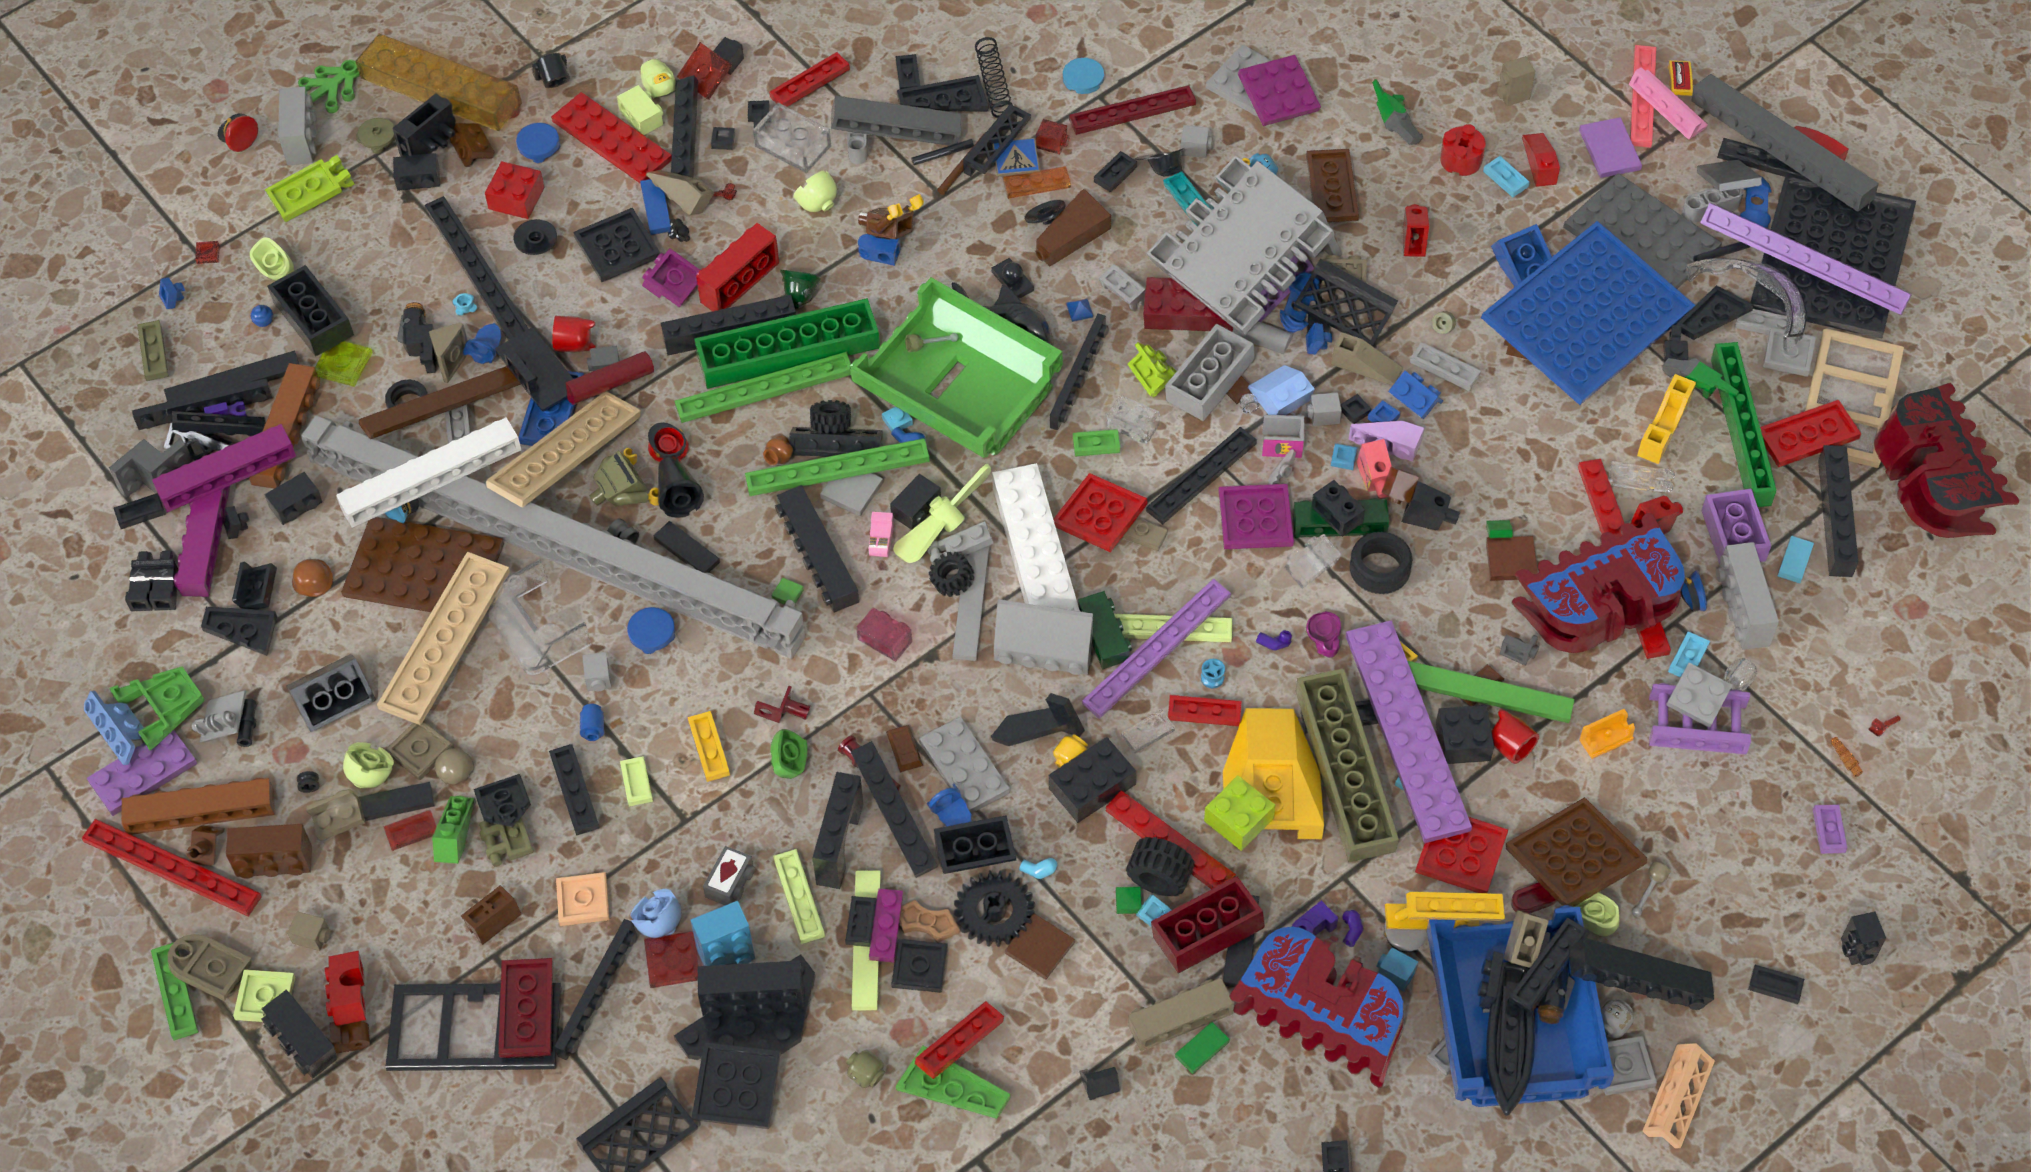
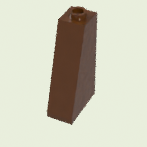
[1035,189,1111,267]

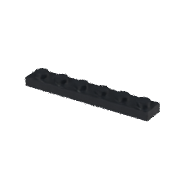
[671,75,698,178]
[1050,313,1108,430]
[132,378,273,430]
[851,741,938,878]
[554,919,637,1061]

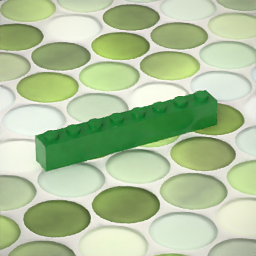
[1711,342,1777,507]

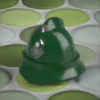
[780,269,821,309]

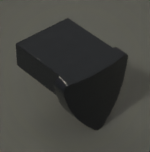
[1079,1067,1120,1100]

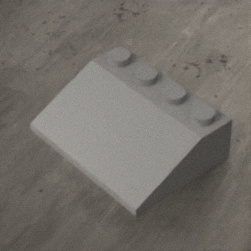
[994,599,1093,675]

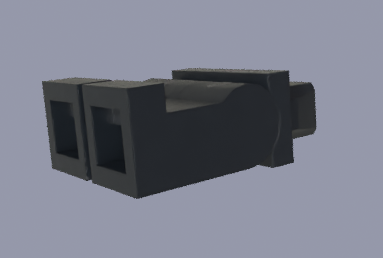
[125,550,179,612]

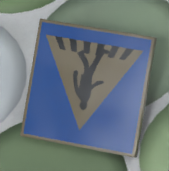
[993,138,1040,177]

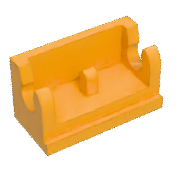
[1579,709,1635,759]

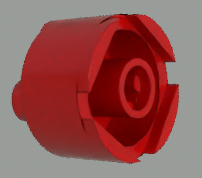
[1440,124,1486,176]

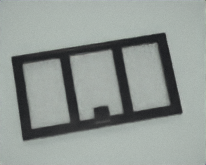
[385,983,562,1071]

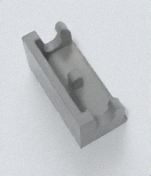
[1099,264,1146,312]

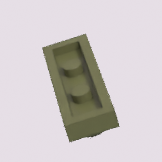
[137,320,169,381]

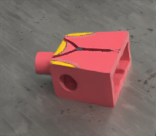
[1356,439,1392,499]

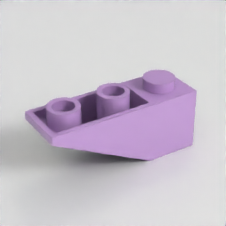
[1349,421,1424,462]

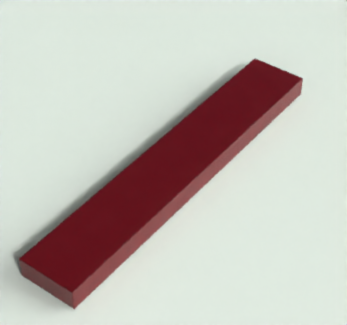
[1069,85,1196,135]

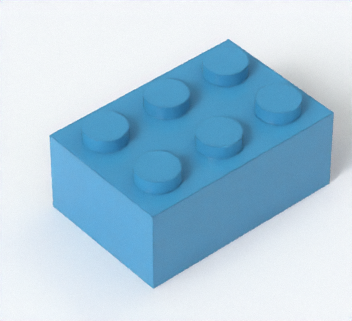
[690,901,755,966]

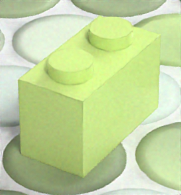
[617,85,663,135]

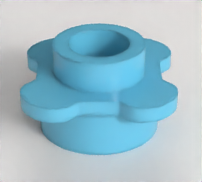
[453,293,477,316]

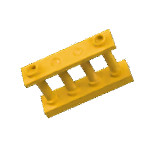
[1384,892,1505,930]

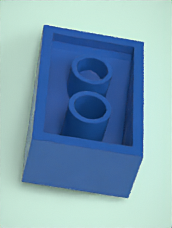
[1491,224,1552,287]

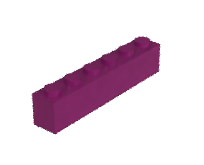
[152,424,296,513]
[174,486,230,597]

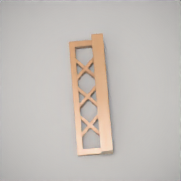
[1643,1043,1715,1148]

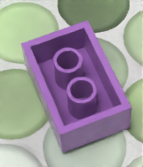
[1701,489,1771,564]

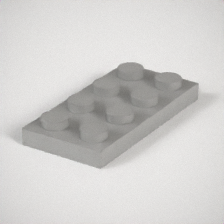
[919,716,1010,813]

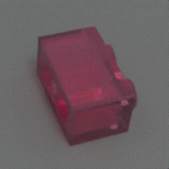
[856,607,912,662]

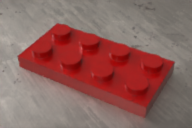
[1760,400,1861,468]

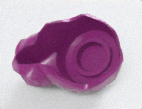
[1306,611,1342,658]

